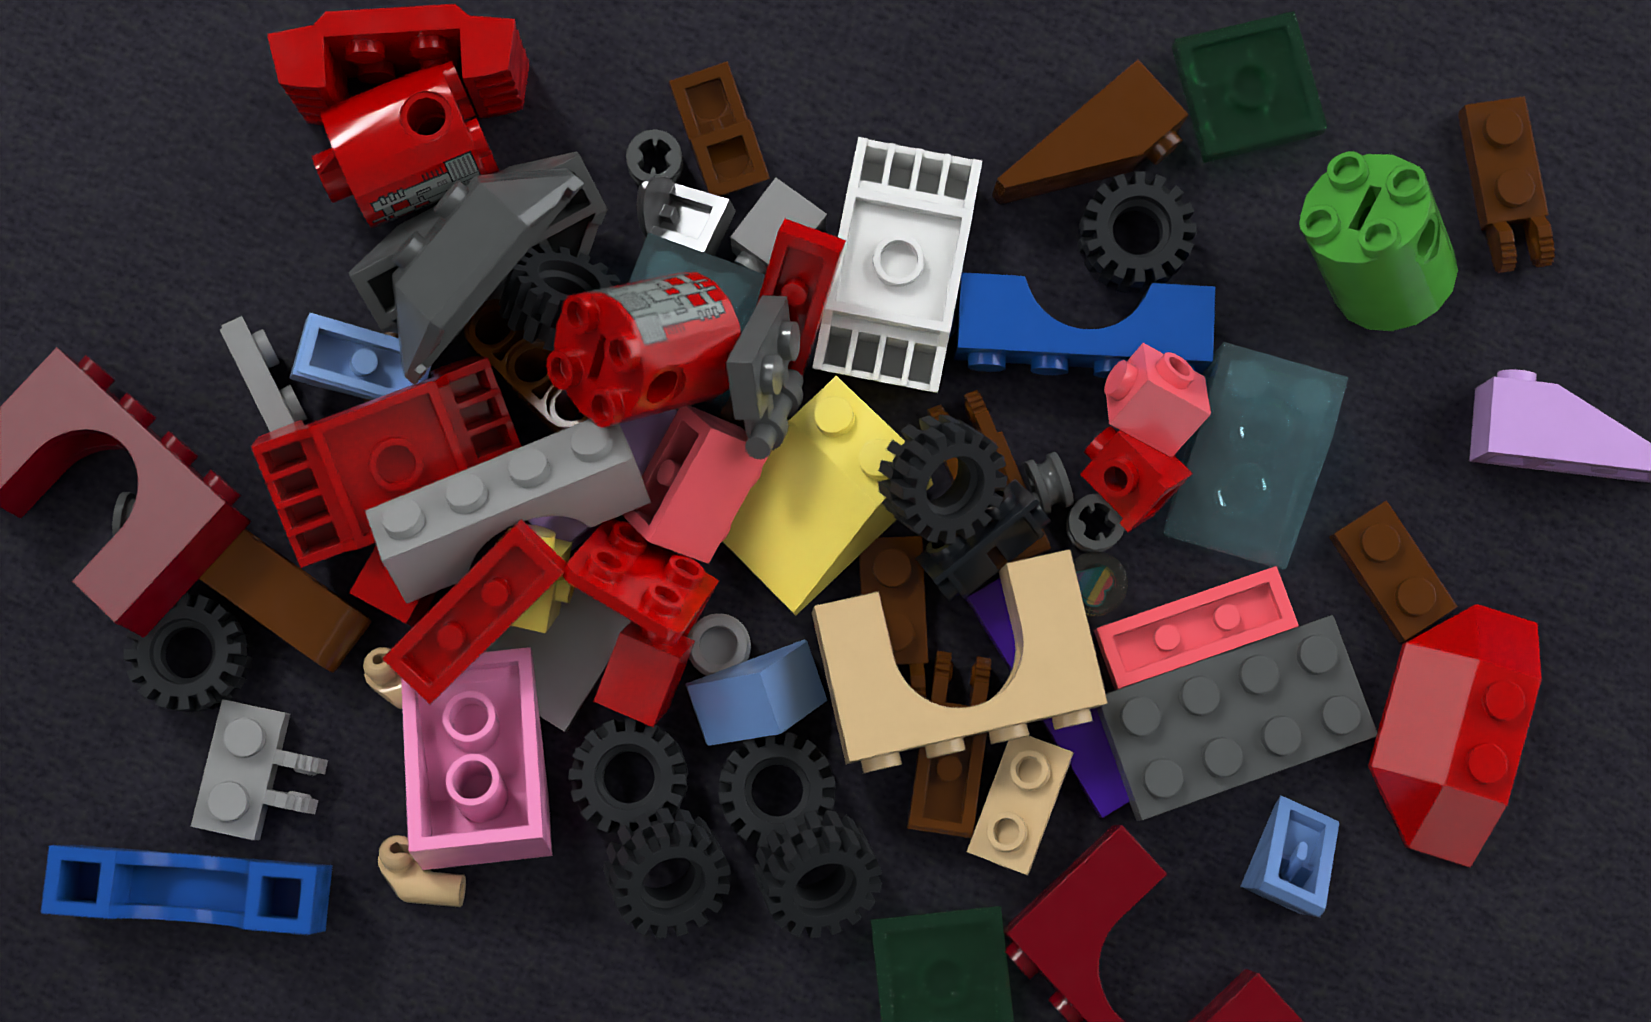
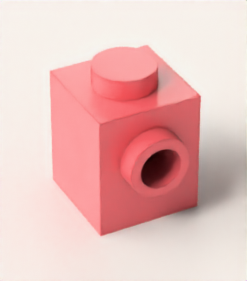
[1104,343,1211,458]

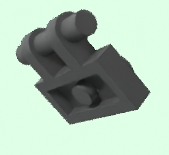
[727,295,804,460]

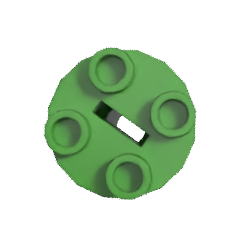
[1299,151,1458,331]

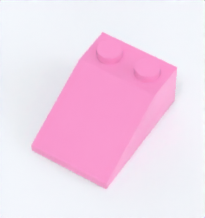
[401,647,553,870]

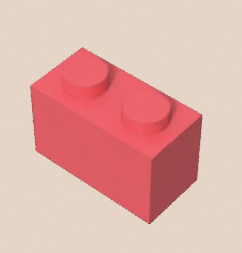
[622,406,771,564]

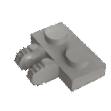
[191,699,328,840]

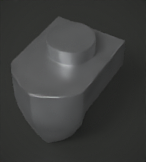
[637,176,736,264]

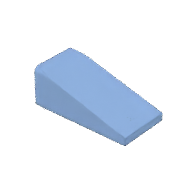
[289,312,431,400]

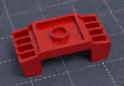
[268,4,529,126]
[251,356,522,568]

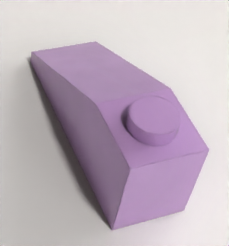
[1469,370,1651,483]

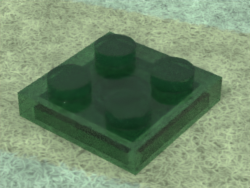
[1171,11,1328,163]
[870,905,1014,1022]

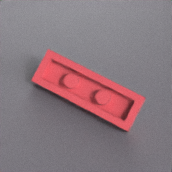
[1093,566,1299,690]

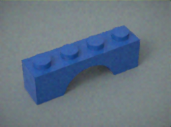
[953,273,1215,378]
[41,845,333,935]

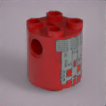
[312,61,499,229]
[546,272,741,428]

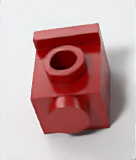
[1080,426,1193,532]

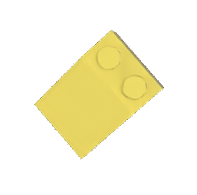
[722,376,933,616]

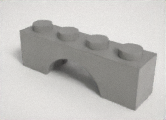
[365,419,651,604]

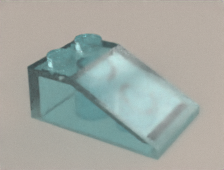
[1163,342,1348,570]

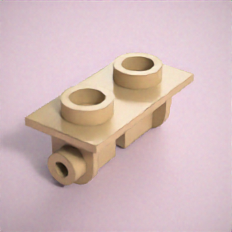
[967,736,1074,875]

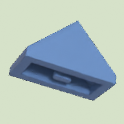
[685,639,827,746]
[1240,795,1339,917]

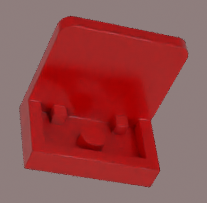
[562,518,720,642]

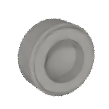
[688,614,751,676]

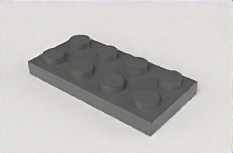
[1096,615,1377,821]

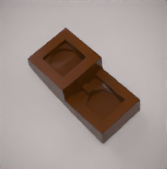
[668,61,770,196]

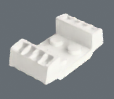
[812,137,982,393]

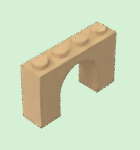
[812,549,1107,773]

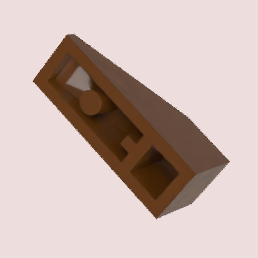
[992,59,1189,204]

